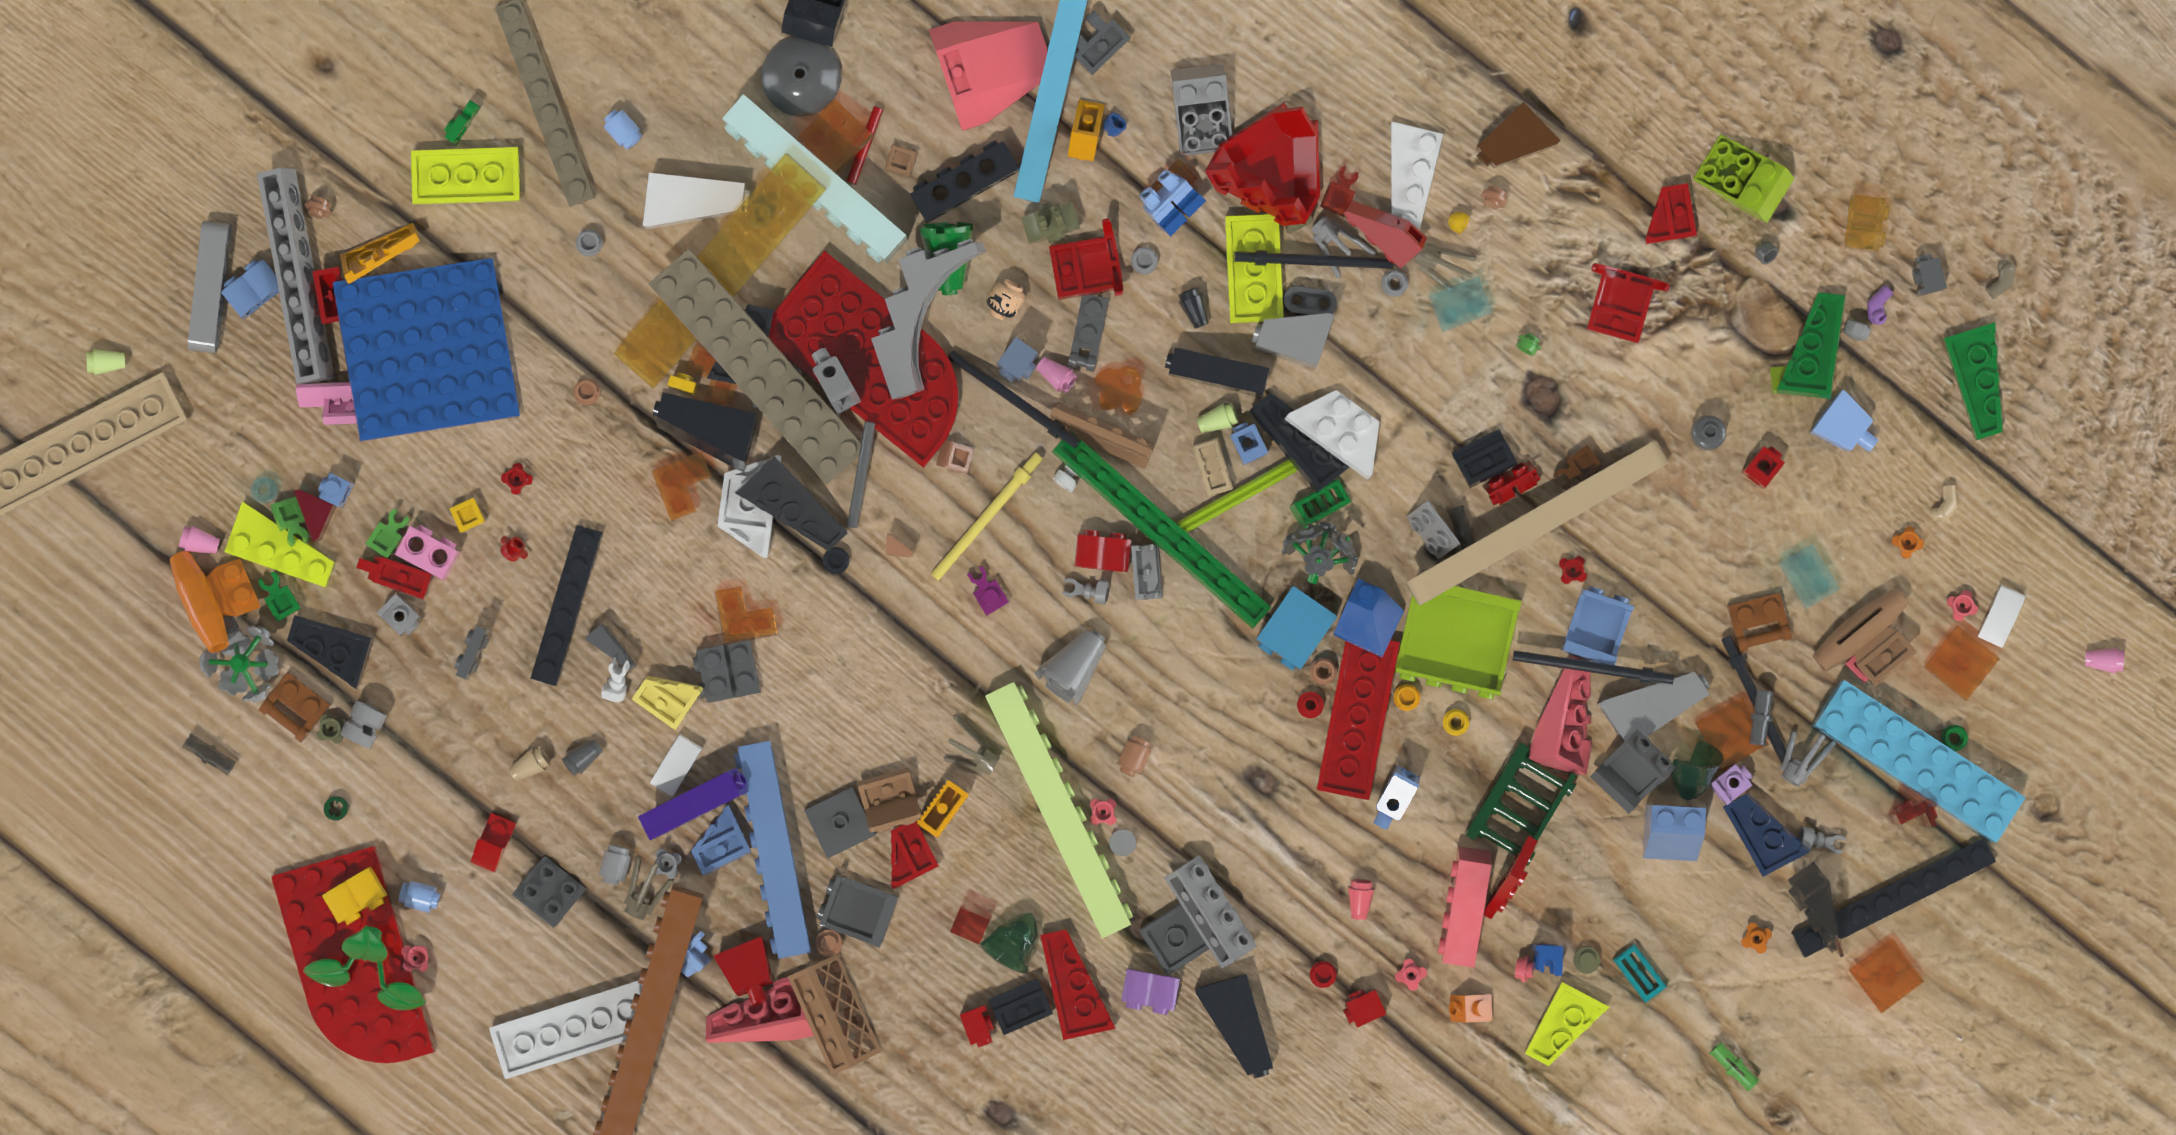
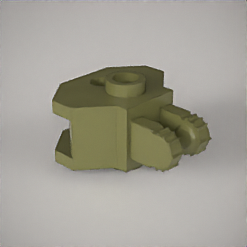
[1021,202,1080,244]

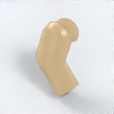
[1931,485,1958,522]

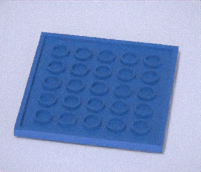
[332,258,520,442]

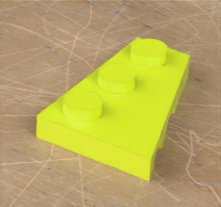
[1524,982,1610,1066]

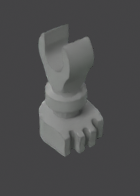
[1062,578,1110,605]
[1798,826,1847,854]

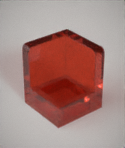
[950,907,991,944]

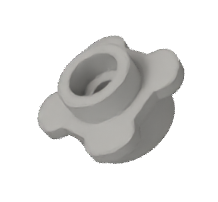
[655,849,682,879]

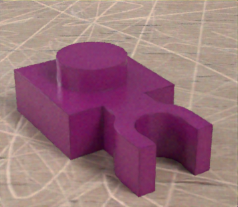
[967,566,1010,616]

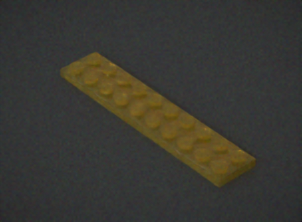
[613,153,827,389]

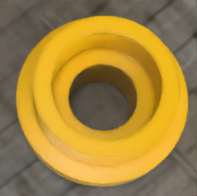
[1443,709,1470,736]

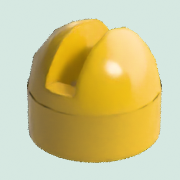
[1448,211,1470,235]

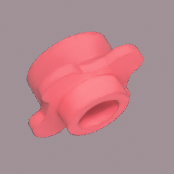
[1947,590,1978,621]
[1090,799,1116,825]
[401,945,428,972]
[1395,959,1427,991]

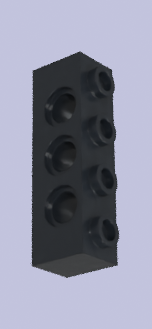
[910,140,1019,224]

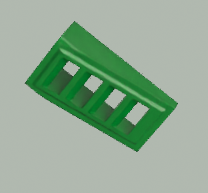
[1290,479,1352,525]

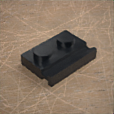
[1452,429,1517,489]
[988,978,1053,1035]

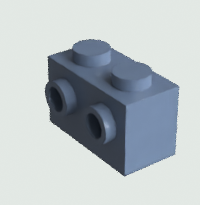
[997,337,1038,383]

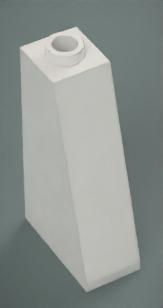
[643,173,750,229]

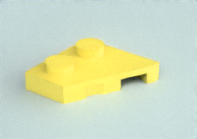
[632,676,704,730]

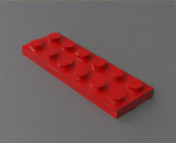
[1316,640,1400,800]

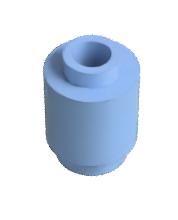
[603,110,643,150]
[399,881,440,913]

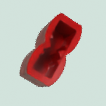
[1074,530,1131,573]

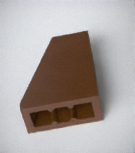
[1475,102,1561,169]

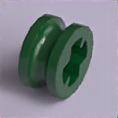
[323,796,348,821]

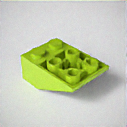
[1693,134,1795,223]

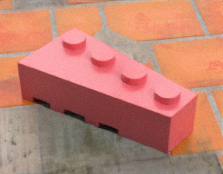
[1438,846,1492,968]

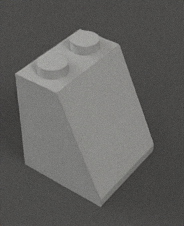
[1251,313,1334,370]

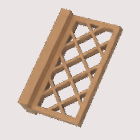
[1050,402,1156,469]
[788,954,881,1075]

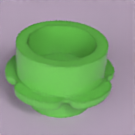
[1516,333,1541,356]

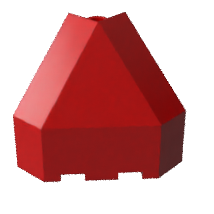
[1205,102,1320,226]

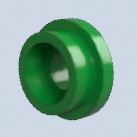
[1941,725,1968,752]

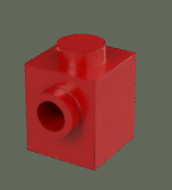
[1343,989,1386,1028]

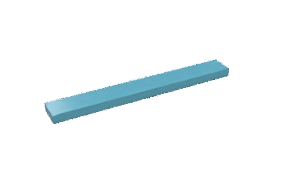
[1013,0,1087,203]

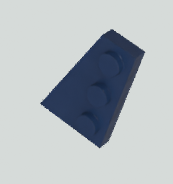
[1723,793,1811,877]

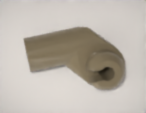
[1986,260,2016,299]

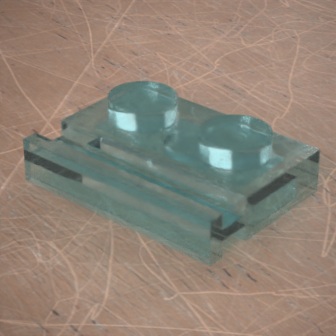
[1428,277,1493,333]
[1778,543,1840,610]

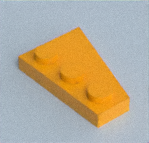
[340,223,420,284]

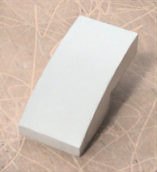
[1978,584,2026,648]
[650,734,703,797]

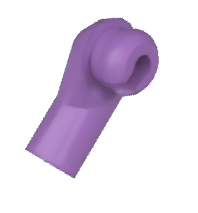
[1867,285,1893,325]

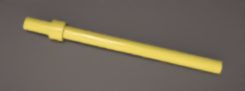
[931,452,1043,581]

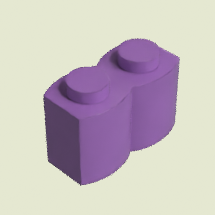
[1121,969,1180,1015]

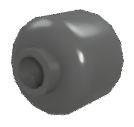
[1690,415,1726,451]

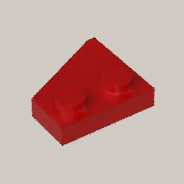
[1645,183,1697,245]
[891,820,939,889]

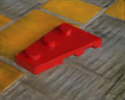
[1483,836,1538,919]

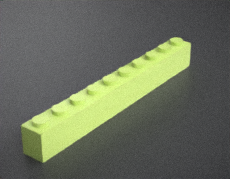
[985,682,1133,938]

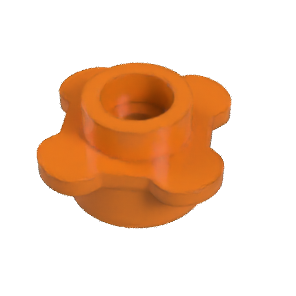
[1892,526,1924,558]
[1741,923,1772,954]

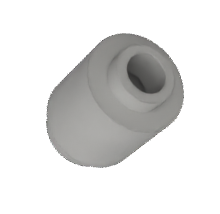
[599,844,631,885]

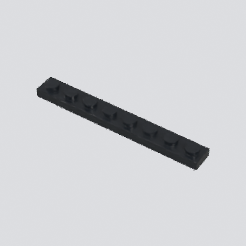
[1791,838,1996,958]

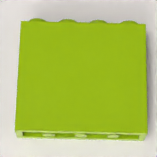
[1394,586,1522,700]

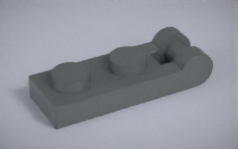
[1068,295,1109,372]

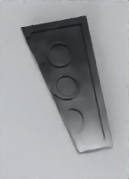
[1249,393,1350,493]
[735,455,848,551]

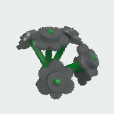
[1282,522,1358,584]

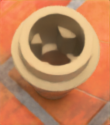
[509,747,551,782]

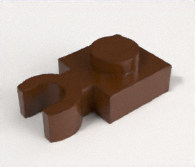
[1553,445,1603,489]

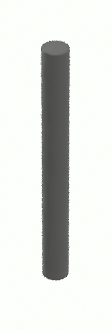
[847,421,875,528]

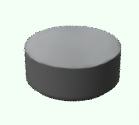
[1131,247,1158,275]
[1109,829,1136,856]

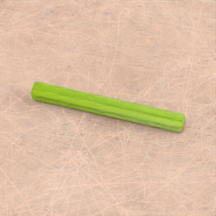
[1177,460,1297,533]

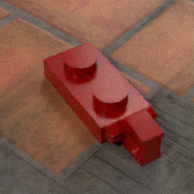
[356,556,433,599]

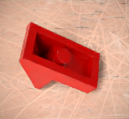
[470,813,517,873]

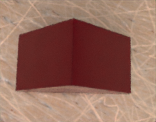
[294,489,337,542]

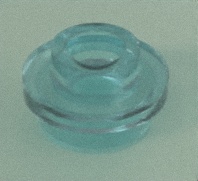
[251,477,278,504]

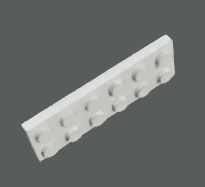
[489,980,643,1079]

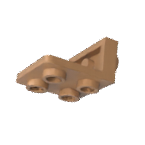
[857,768,921,832]

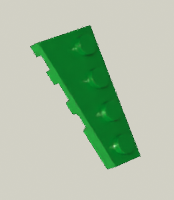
[1777,292,1845,399]
[1943,322,2003,441]

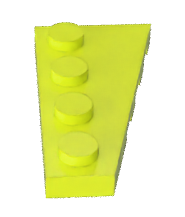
[224,502,336,588]

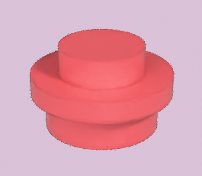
[1515,956,1535,983]

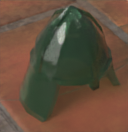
[1671,741,1724,801]
[980,912,1038,974]

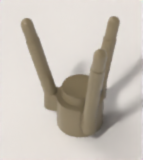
[1414,243,1476,293]
[944,715,1000,775]
[624,857,673,920]

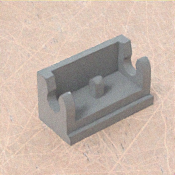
[1131,545,1162,601]

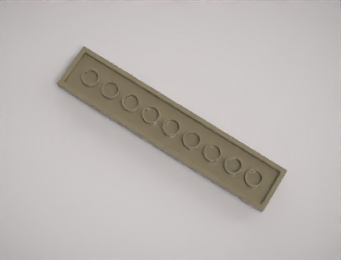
[648,248,861,485]

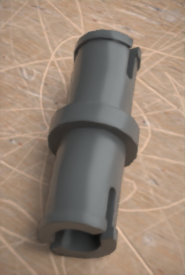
[1749,690,1773,746]

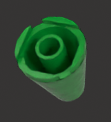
[920,222,973,295]

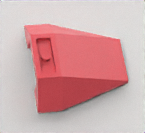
[929,22,1048,131]

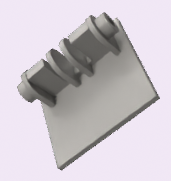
[1406,501,1460,559]

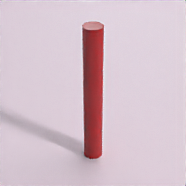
[846,106,883,185]

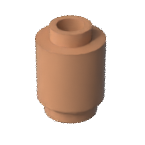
[1117,735,1151,777]

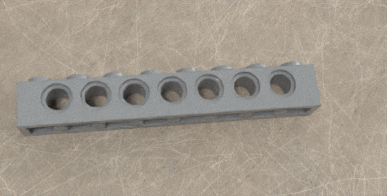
[257,168,335,384]

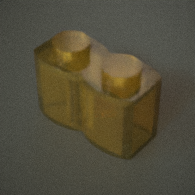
[1844,194,1889,253]

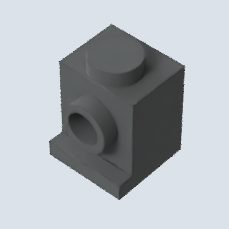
[1912,254,1947,297]

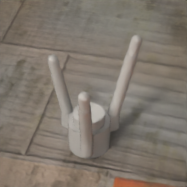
[1311,216,1376,278]
[1779,731,1836,787]

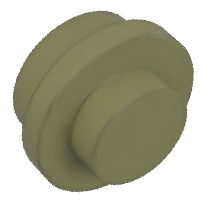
[1573,947,1600,974]

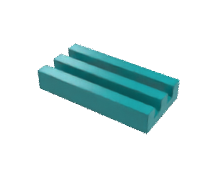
[1613,944,1667,1003]

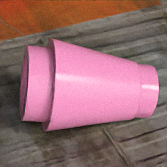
[1036,357,1077,393]
[179,526,220,554]
[2085,647,2124,674]

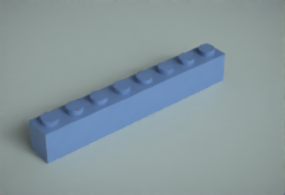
[734,741,812,959]

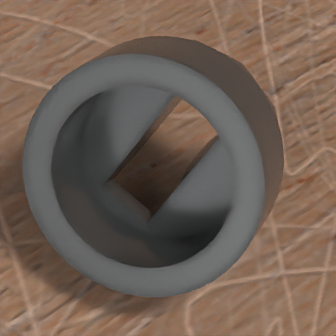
[1755,241,1779,265]

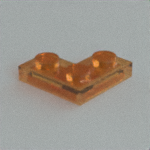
[686,345,738,407]
[651,452,712,521]
[714,586,778,645]

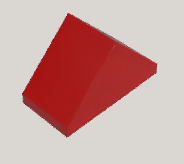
[312,267,344,324]

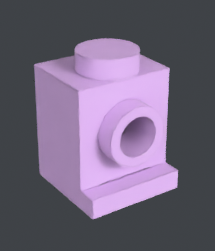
[1708,764,1752,805]

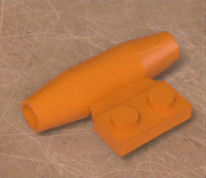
[170,551,260,653]

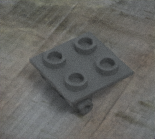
[512,856,586,928]

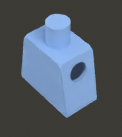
[1810,390,1879,452]

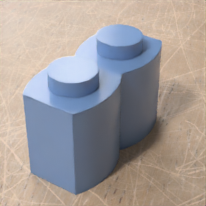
[221,259,279,320]

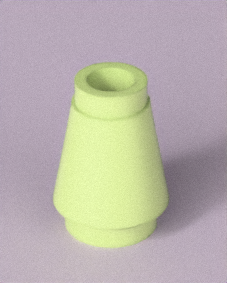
[86,349,125,375]
[1197,403,1239,433]

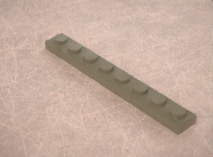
[495,0,595,207]

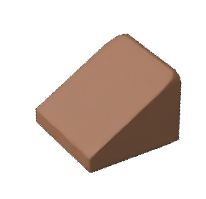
[936,440,974,474]
[885,533,913,558]

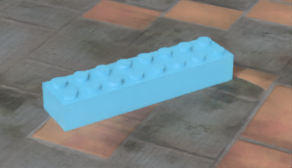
[1811,680,2026,843]

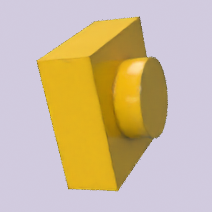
[667,372,698,395]
[449,497,486,533]

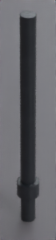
[1233,249,1393,269]
[948,350,1081,449]
[1721,635,1792,764]
[1512,650,1674,685]

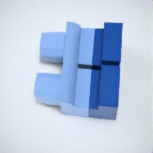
[1139,169,1206,237]

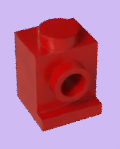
[1741,446,1785,489]
[960,1005,994,1048]

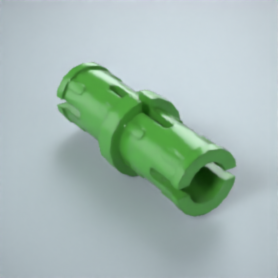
[1709,1042,1760,1091]

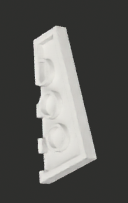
[1391,121,1443,230]

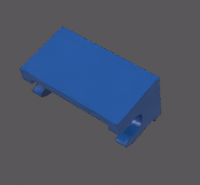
[1532,944,1563,976]

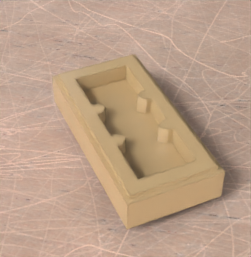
[1192,438,1233,497]

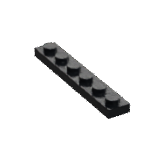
[530,525,603,686]

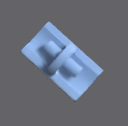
[681,931,712,977]

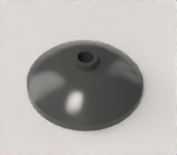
[761,37,841,117]

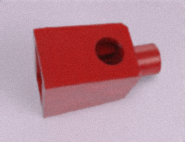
[713,937,773,1006]

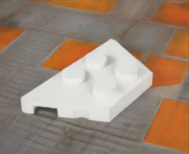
[1285,390,1379,480]
[717,455,782,558]

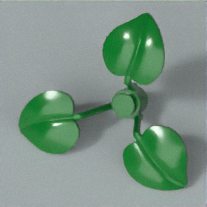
[303,925,426,1010]

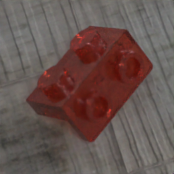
[1888,800,1938,827]

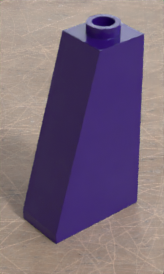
[638,768,749,840]

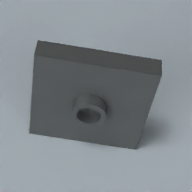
[804,787,876,859]
[1139,904,1209,976]

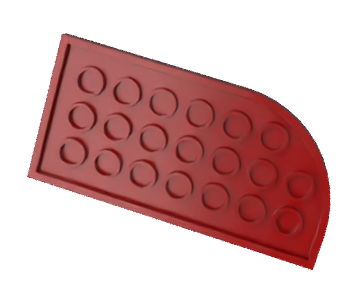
[769,251,959,468]
[271,846,435,1063]

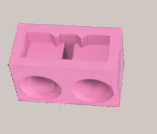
[395,525,460,580]

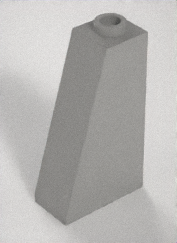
[1597,672,1710,742]

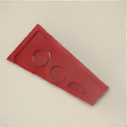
[1040,929,1116,1040]

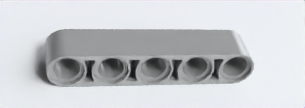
[188,221,232,353]

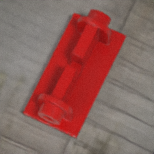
[1482,461,1541,506]

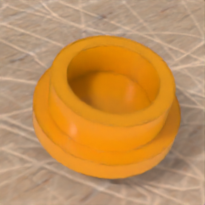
[1393,684,1420,711]

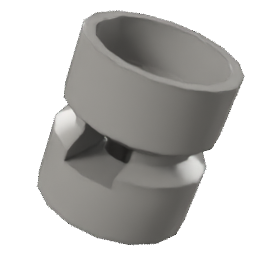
[340,700,388,749]

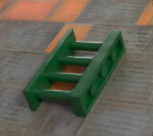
[1464,743,1577,866]

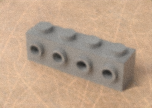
[1164,856,1257,968]

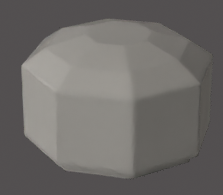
[1843,319,1871,341]

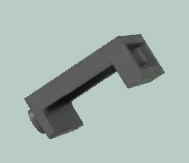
[1590,729,1677,814]
[816,875,899,948]

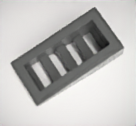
[585,625,636,670]

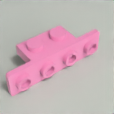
[296,382,356,425]

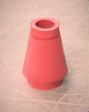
[1348,879,1375,920]

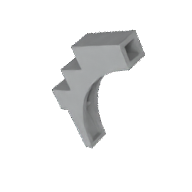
[871,239,986,399]

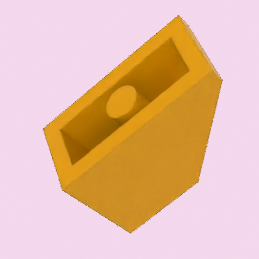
[1067,99,1105,162]

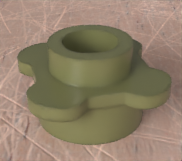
[317,714,346,744]

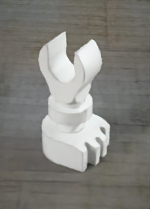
[1052,465,1078,493]
[601,657,630,702]

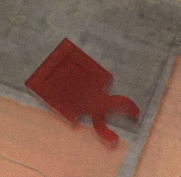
[1320,166,1358,218]

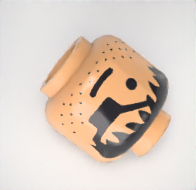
[986,279,1026,320]

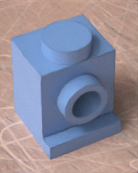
[1230,422,1268,466]
[318,473,354,508]

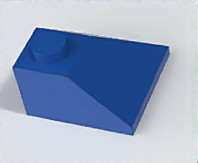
[1333,578,1404,657]

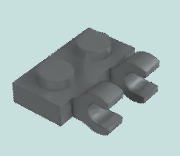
[1074,11,1131,75]
[454,626,490,680]

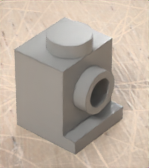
[377,594,421,636]

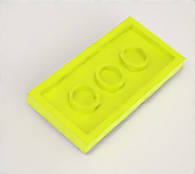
[411,147,520,205]
[1225,214,1284,324]

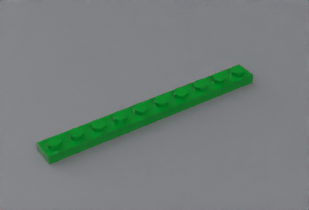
[1051,430,1271,629]

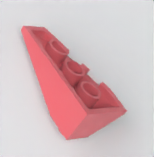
[1529,656,1591,775]
[706,977,814,1043]

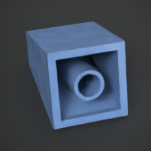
[1643,805,1706,861]

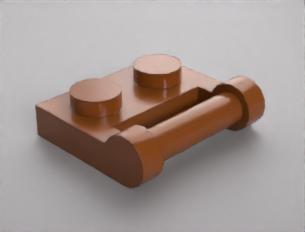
[1727,593,1792,653]
[258,672,331,743]

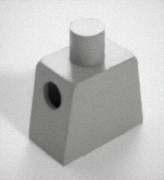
[812,348,861,414]

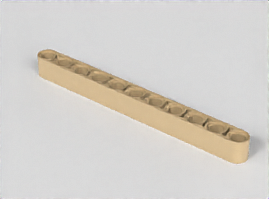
[1406,440,1669,606]

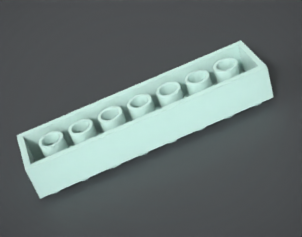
[722,94,908,264]

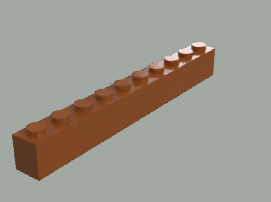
[593,885,704,1135]

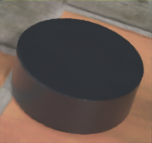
[823,547,850,574]

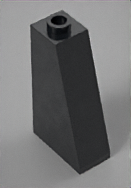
[1165,348,1270,398]
[653,392,757,472]
[1194,974,1273,1079]

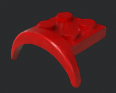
[1049,218,1124,300]
[1586,263,1670,344]

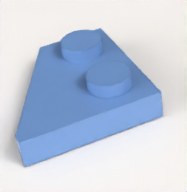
[691,805,752,876]

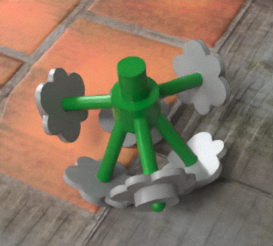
[199,626,279,703]

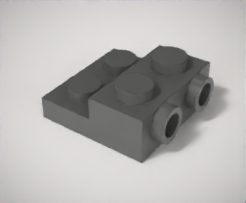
[692,640,761,703]

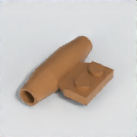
[1812,587,1917,687]

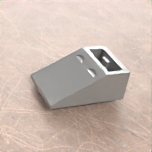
[1170,64,1232,156]

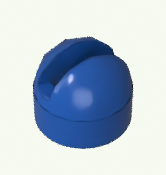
[1103,113,1126,137]

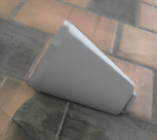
[1035,630,1106,705]

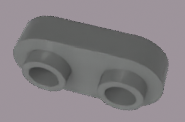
[1283,286,1337,315]

